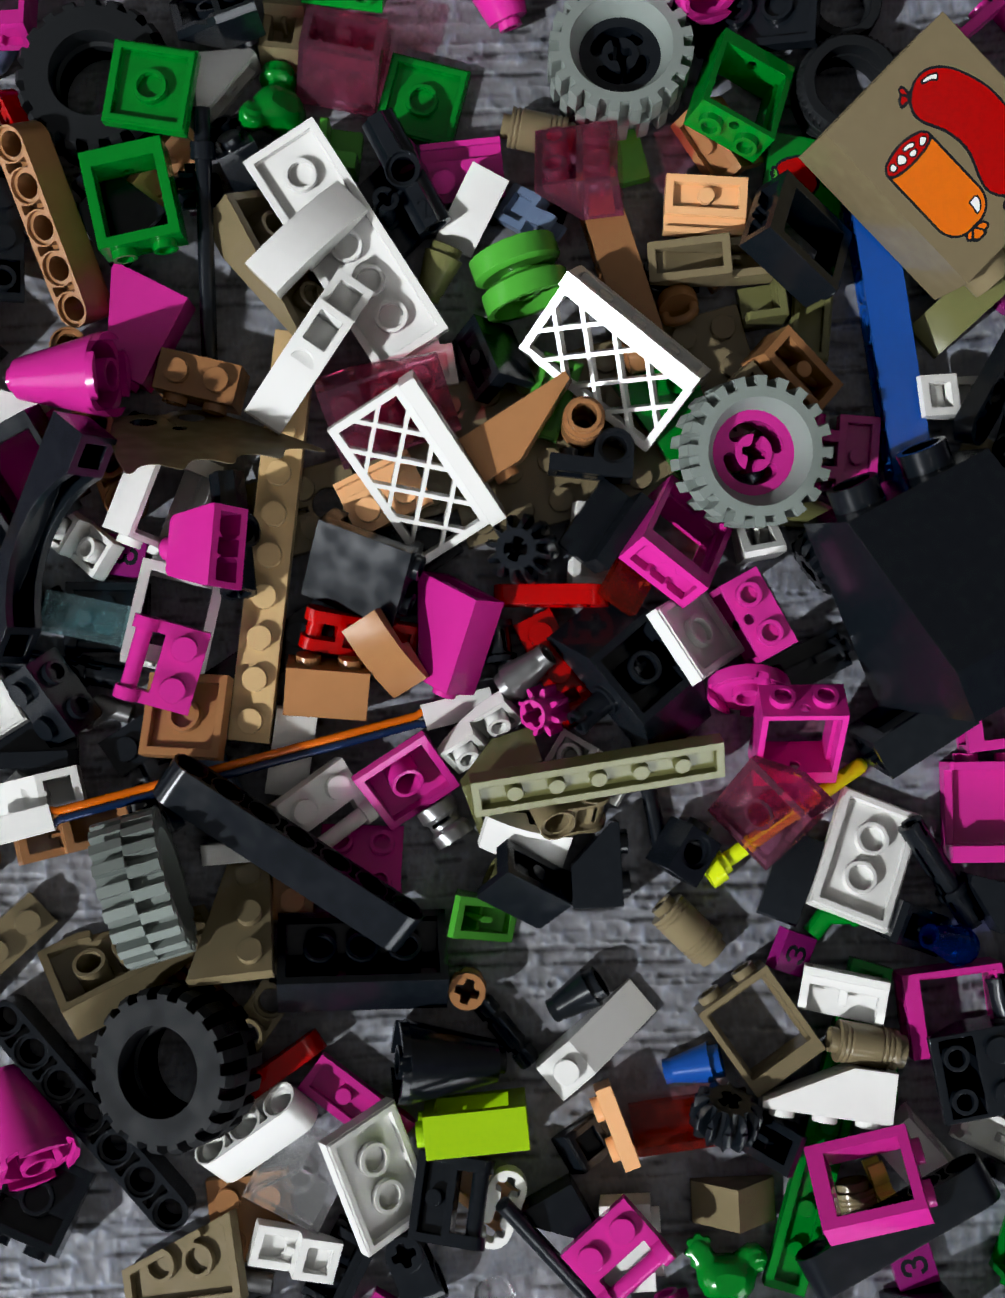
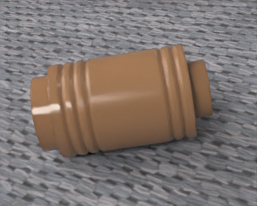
[561,396,605,449]

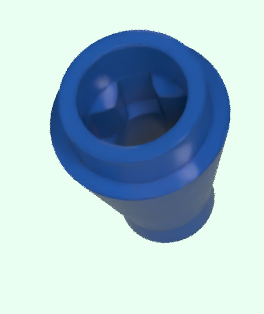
[662,1041,726,1084]

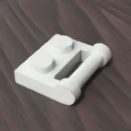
[270,756,379,847]

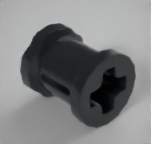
[485,619,517,664]

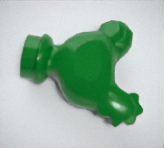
[237,60,306,137]
[684,1232,767,1298]

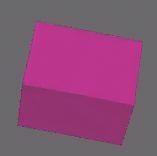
[351,730,460,831]

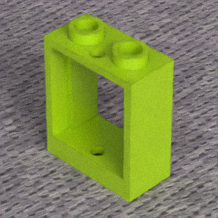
[415,1087,530,1161]

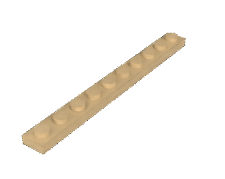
[227,329,312,744]

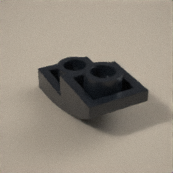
[756,828,825,927]

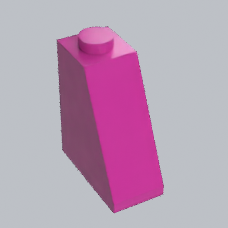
[108,263,196,394]
[418,571,504,699]

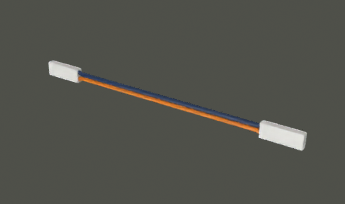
[0,687,492,845]

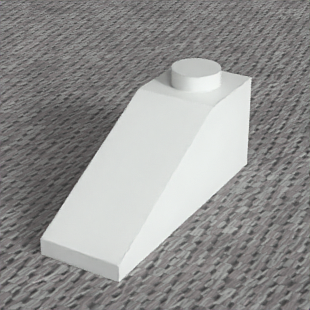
[535,978,657,1101]

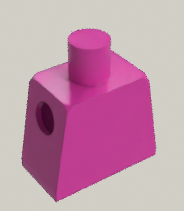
[159,502,249,591]

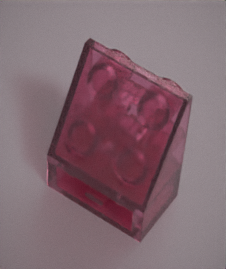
[314,351,462,470]

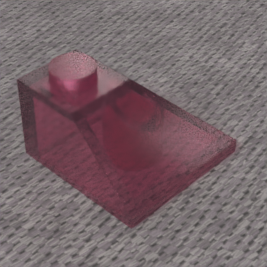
[707,755,835,870]

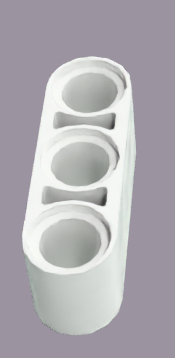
[195,1082,318,1183]

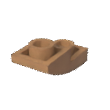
[341,608,430,698]

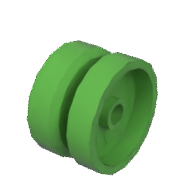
[469,230,567,323]

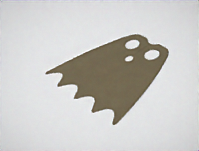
[111,410,325,474]

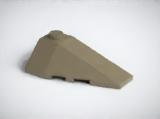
[213,189,324,336]
[37,904,209,1040]

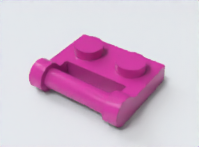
[112,613,211,716]
[560,1194,677,1298]

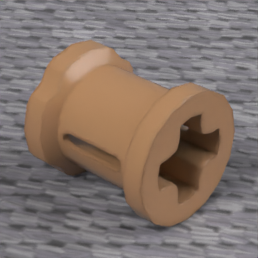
[448,967,486,1011]

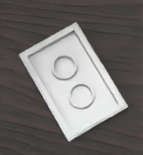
[805,786,922,934]
[318,1096,418,1257]

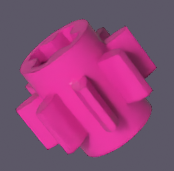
[518,684,570,737]

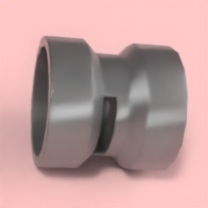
[417,794,473,851]

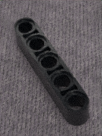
[795,1152,1001,1298]

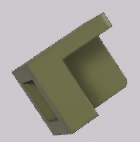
[735,278,789,332]

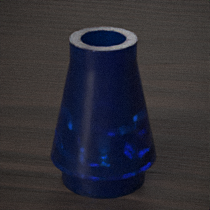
[919,924,980,966]

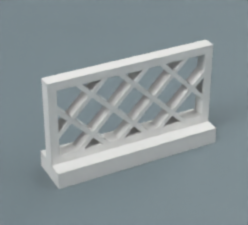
[518,265,711,452]
[327,369,507,565]

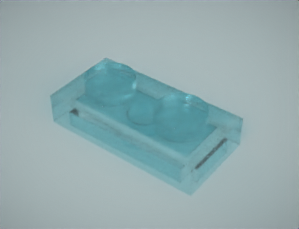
[41,589,131,647]

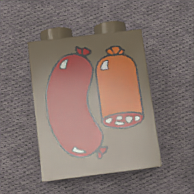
[798,11,1005,300]

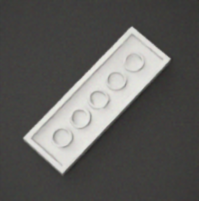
[243,117,449,375]

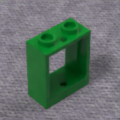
[683,28,795,163]
[77,135,189,264]

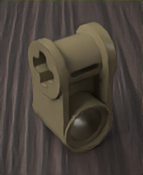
[529,796,610,840]

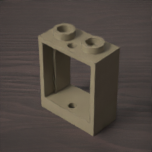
[693,959,826,1098]

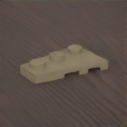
[186,862,275,988]
[122,1208,249,1298]

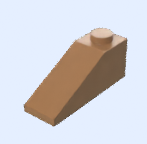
[458,371,572,485]

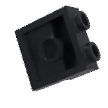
[0,1161,97,1263]

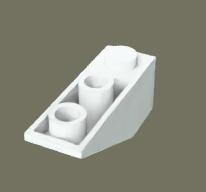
[0,765,88,816]
[760,1063,899,1131]

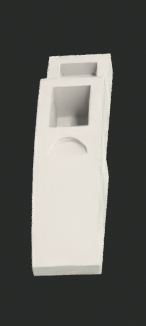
[244,268,374,435]

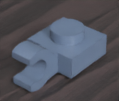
[492,182,567,242]

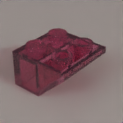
[296,4,391,116]
[534,120,624,220]

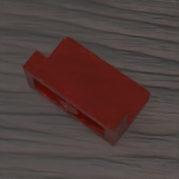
[628,1093,715,1157]

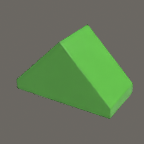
[447,889,517,943]

